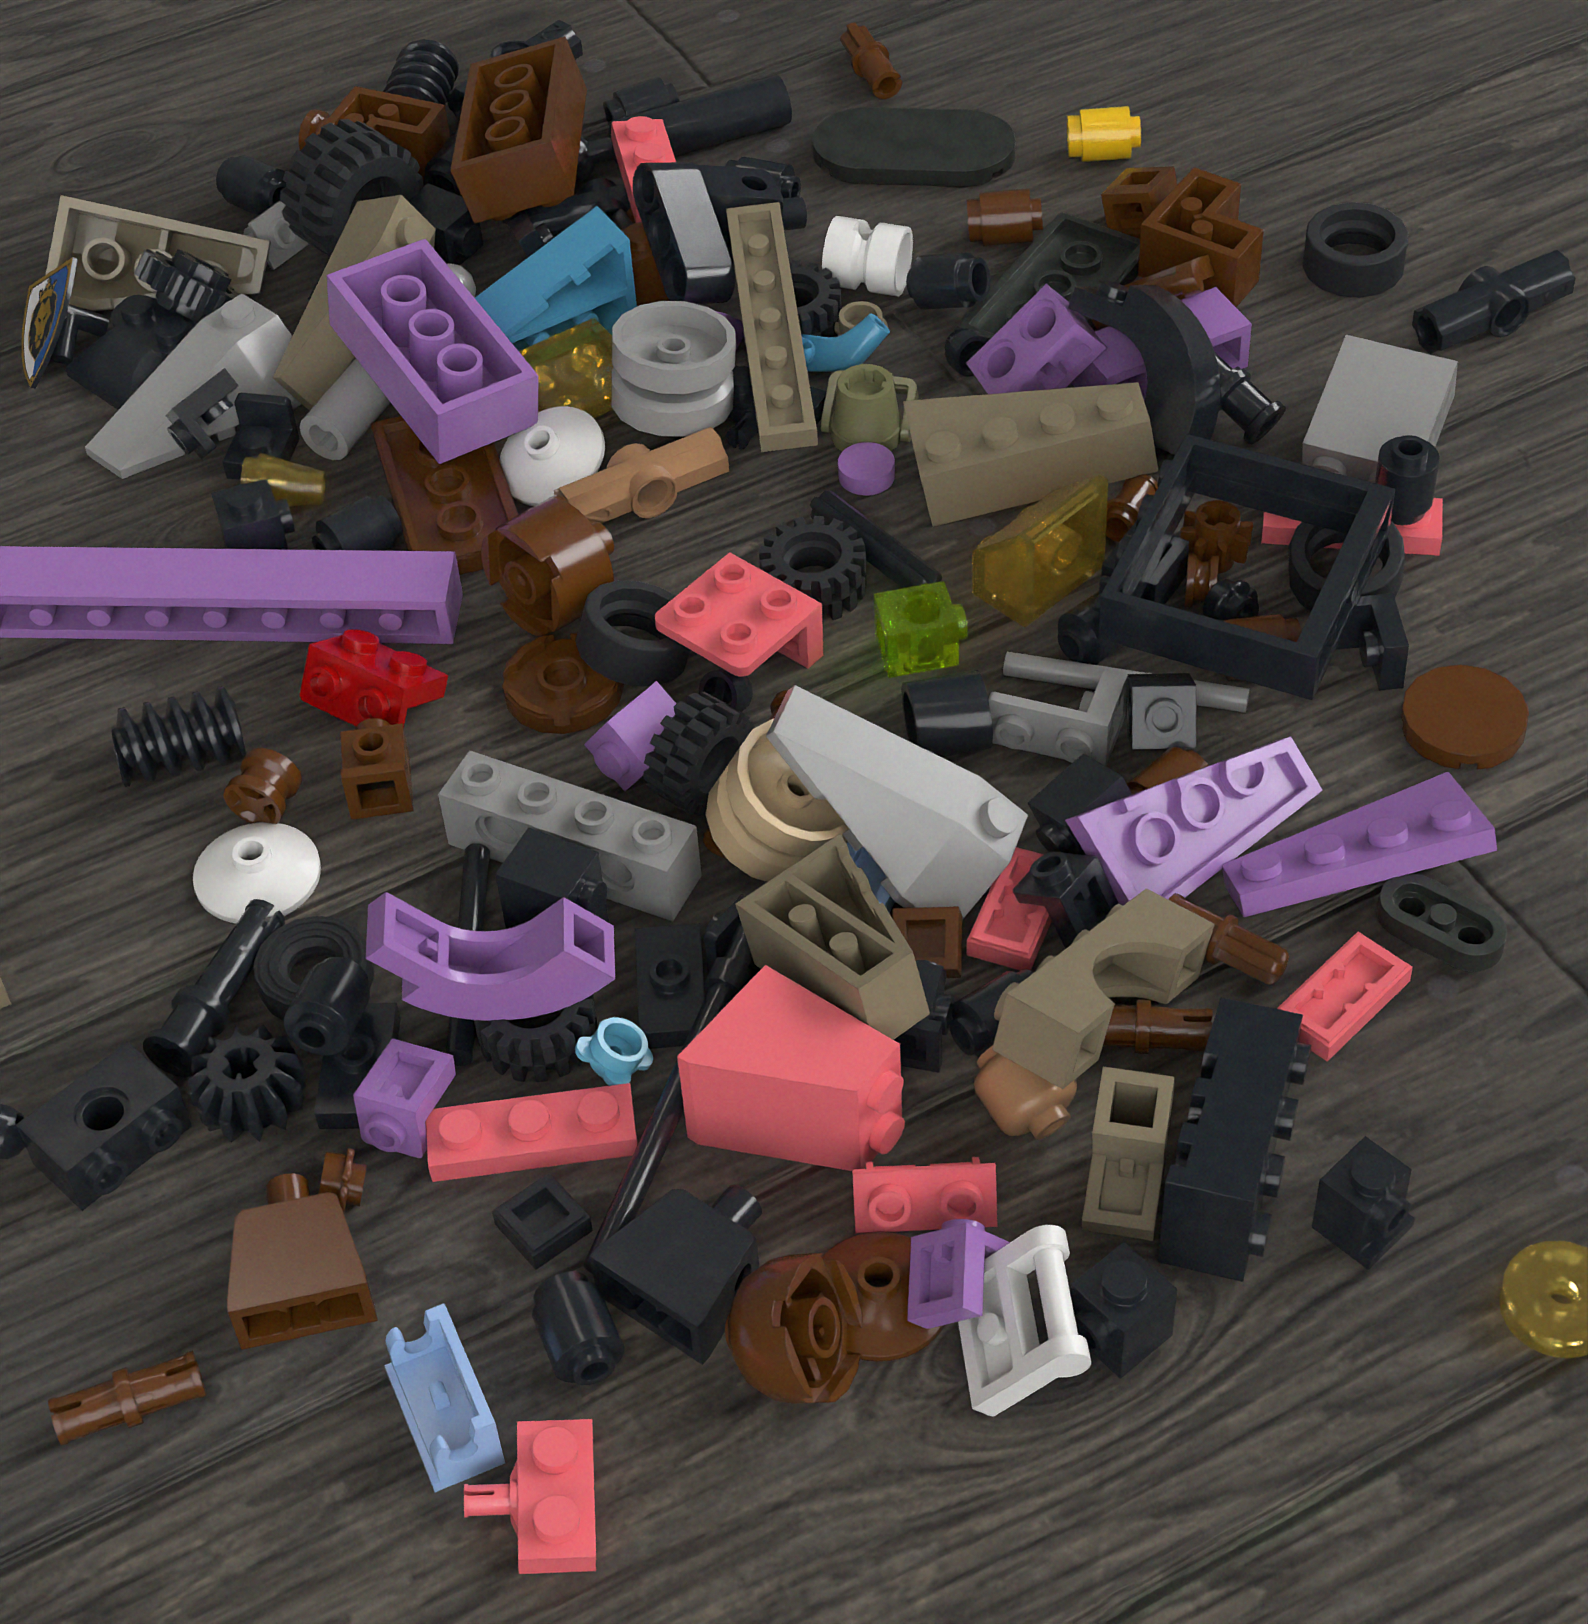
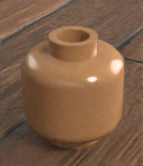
[974,1046,1077,1140]

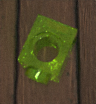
[874,581,968,678]

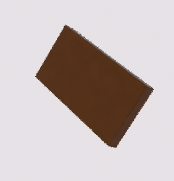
[370,416,518,575]

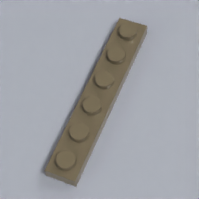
[726,202,818,452]

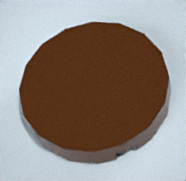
[502,633,624,734]
[1401,664,1529,770]

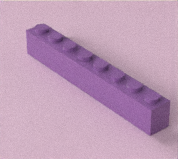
[0,546,463,644]

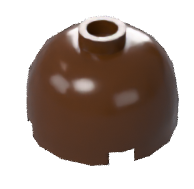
[725,1253,862,1404]

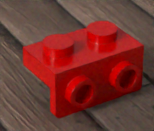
[300,629,449,728]

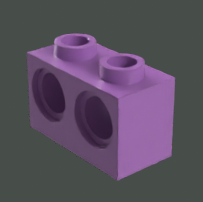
[966,284,1107,394]

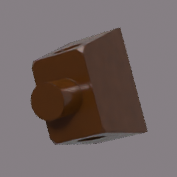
[227,1173,378,1350]

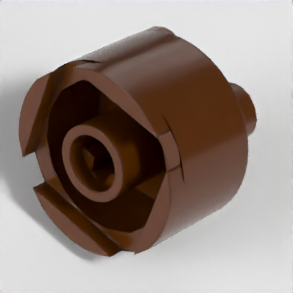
[481,495,614,636]

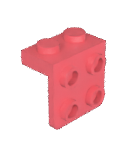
[655,552,824,677]

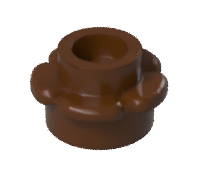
[319,1148,367,1214]

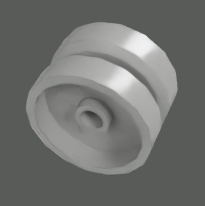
[612,301,736,437]

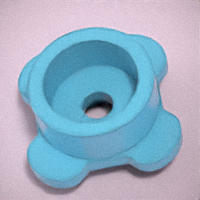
[575,1017,653,1086]

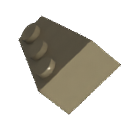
[735,834,930,1040]

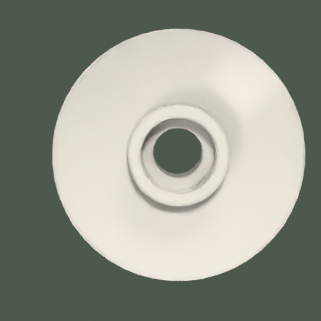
[499,406,605,506]
[193,822,321,923]

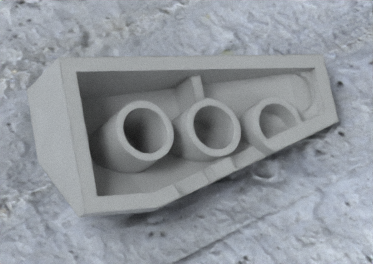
[85,293,301,479]
[766,685,1028,920]

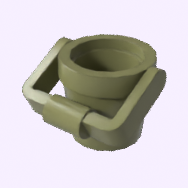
[821,364,919,451]

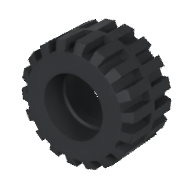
[280,119,423,257]

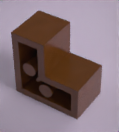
[315,86,450,179]
[1138,167,1264,307]

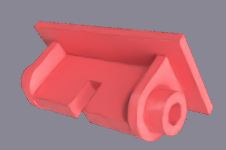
[852,1157,997,1234]

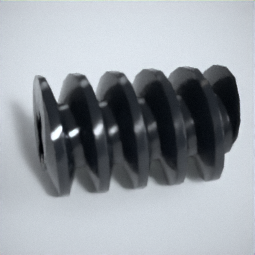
[383,39,459,107]
[111,686,247,787]

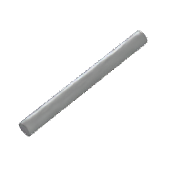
[1003,651,1250,713]

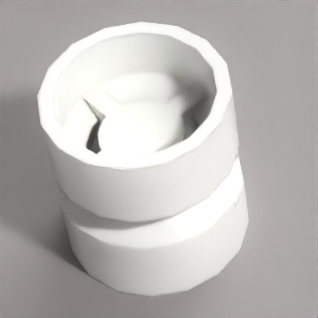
[822,216,913,297]

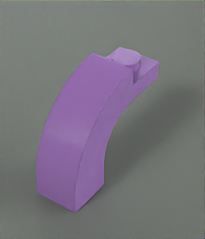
[366,892,615,1021]

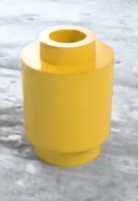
[1067,106,1141,162]

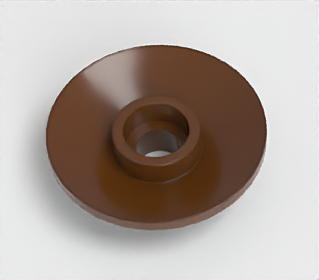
[822,1232,945,1362]

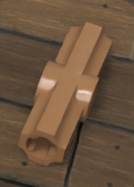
[554,427,729,524]

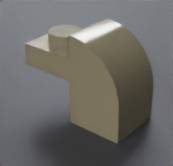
[1082,1066,1175,1241]

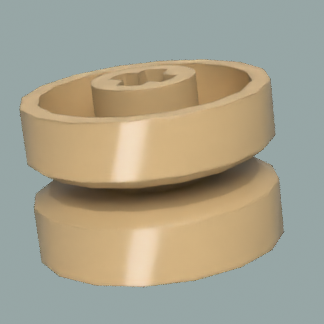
[706,719,849,882]

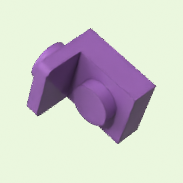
[353,1038,456,1158]
[907,1219,1010,1329]

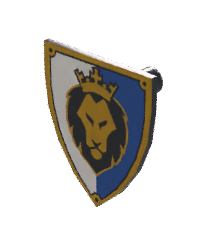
[21,257,109,389]

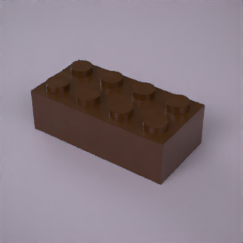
[450,36,587,223]

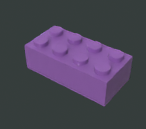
[327,239,538,464]

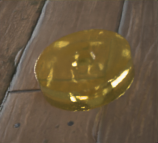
[1499,1241,1588,1358]

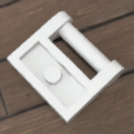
[958,1225,1091,1417]

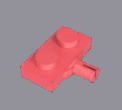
[464,1419,596,1574]

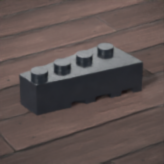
[1158,997,1312,1282]

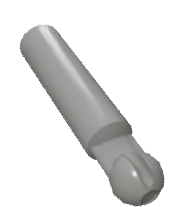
[299,264,476,460]

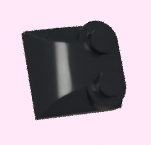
[65,294,196,410]

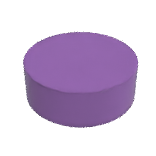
[838,442,895,496]

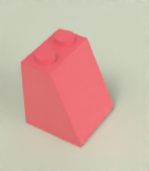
[677,965,905,1171]

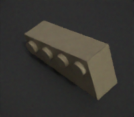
[903,382,1158,527]

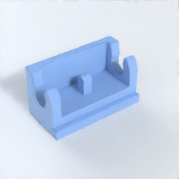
[384,1303,505,1492]

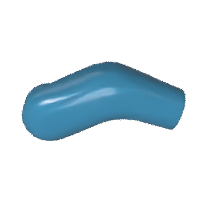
[801,313,890,372]

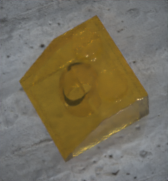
[972,474,1108,628]

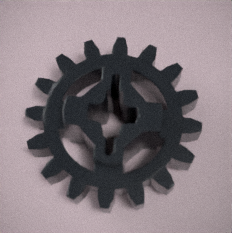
[134,249,240,324]

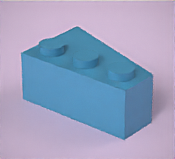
[475,206,637,370]

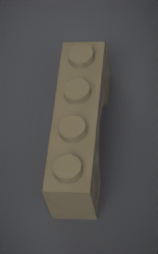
[992,888,1215,1089]

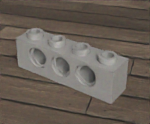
[438,751,702,922]

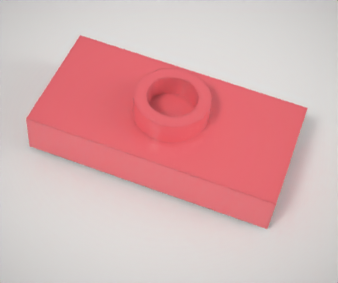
[967,847,1052,971]
[1277,932,1413,1062]

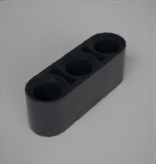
[632,162,735,304]

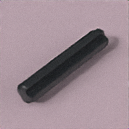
[810,490,942,602]

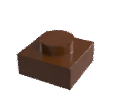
[893,906,963,978]

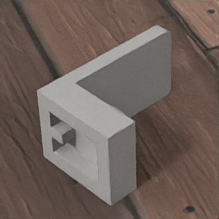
[988,669,1128,766]

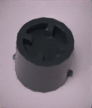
[901,670,993,757]

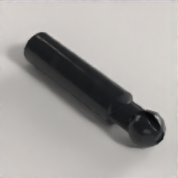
[575,74,792,184]

